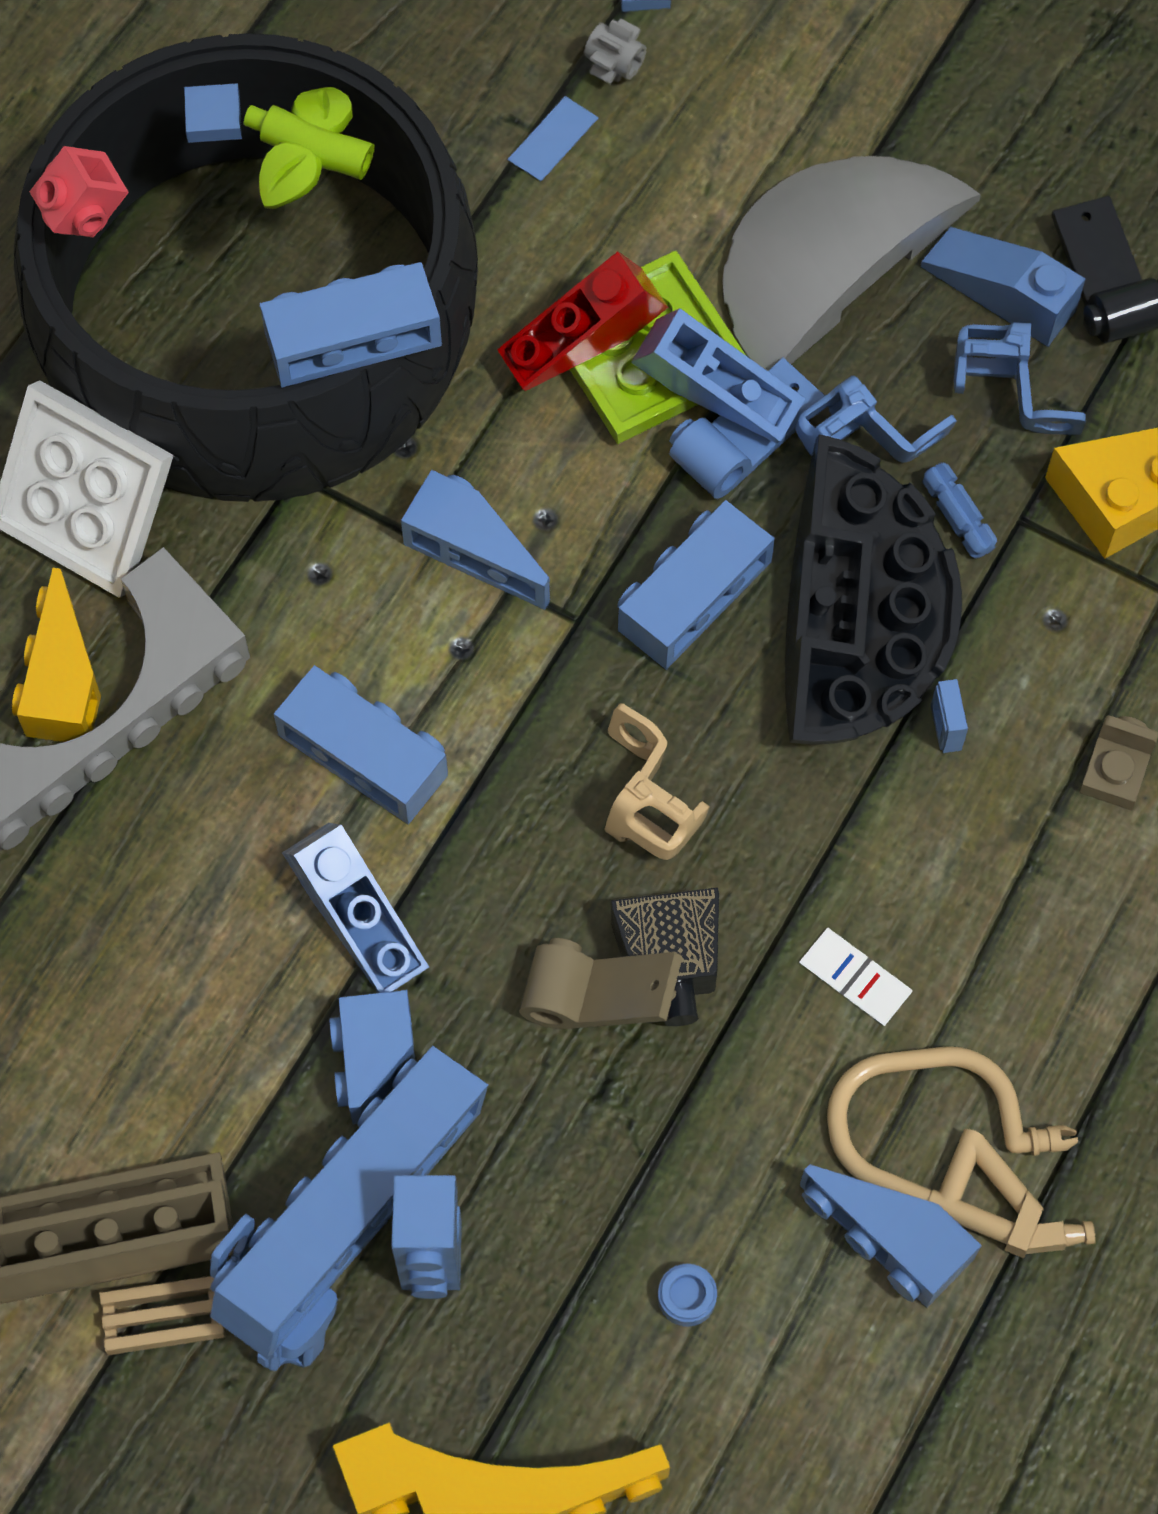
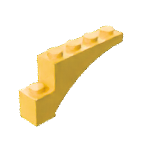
[333,1422,670,1514]

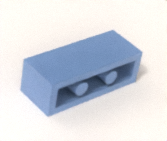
[259,262,442,388]
[617,500,775,670]
[274,665,448,825]

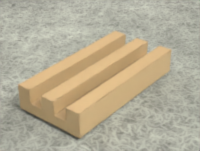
[100,1276,226,1355]

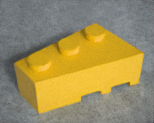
[1045,428,1158,559]

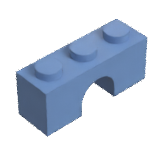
[392,1175,462,1299]

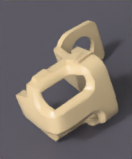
[605,703,710,860]

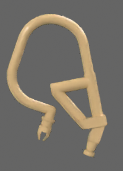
[827,1046,1095,1259]

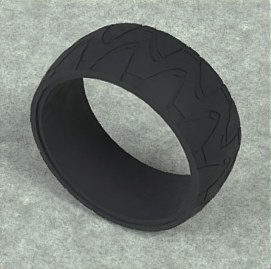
[14,33,478,502]

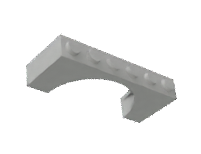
[0,547,250,851]

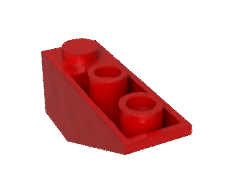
[497,251,668,391]

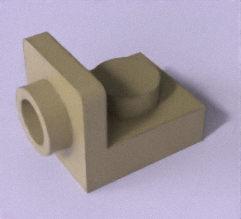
[1079,715,1158,811]

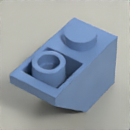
[330,990,415,1124]

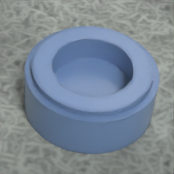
[658,1264,717,1327]

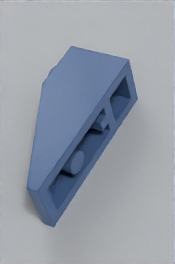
[921,227,1085,347]
[631,308,806,443]
[401,470,550,610]

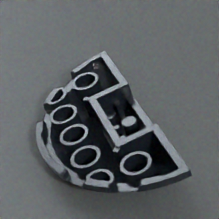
[785,434,962,745]

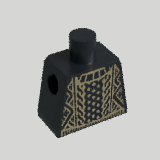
[611,888,719,1027]

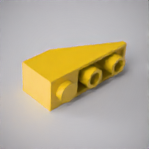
[12,568,101,742]

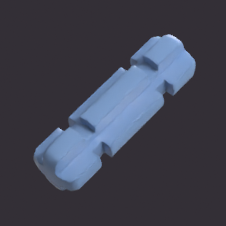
[923,462,997,558]

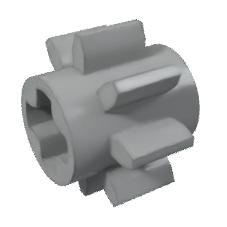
[584,19,646,84]

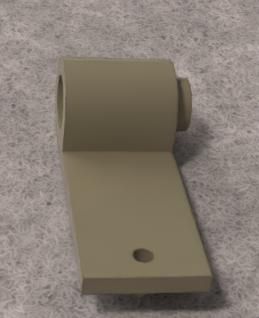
[519,938,683,1029]

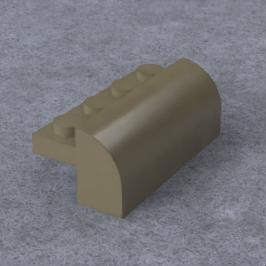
[0,1152,237,1304]

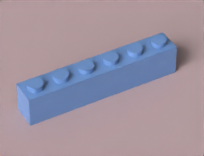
[210,1046,488,1359]

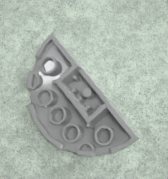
[722,156,981,371]

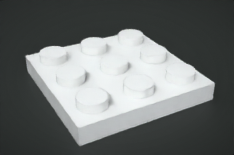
[0,380,174,598]

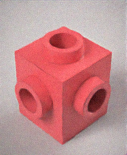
[29,146,129,238]

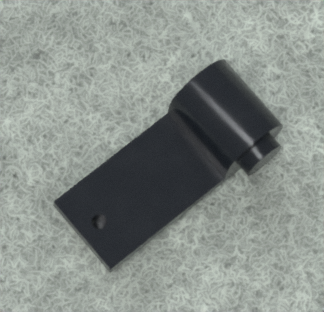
[1051,195,1158,344]

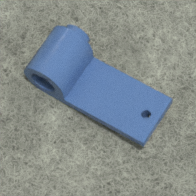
[669,358,825,499]

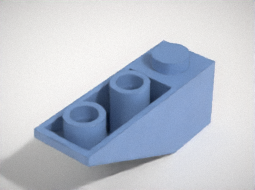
[282,823,429,993]
[800,1165,982,1308]

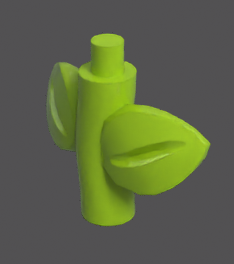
[243,87,375,209]

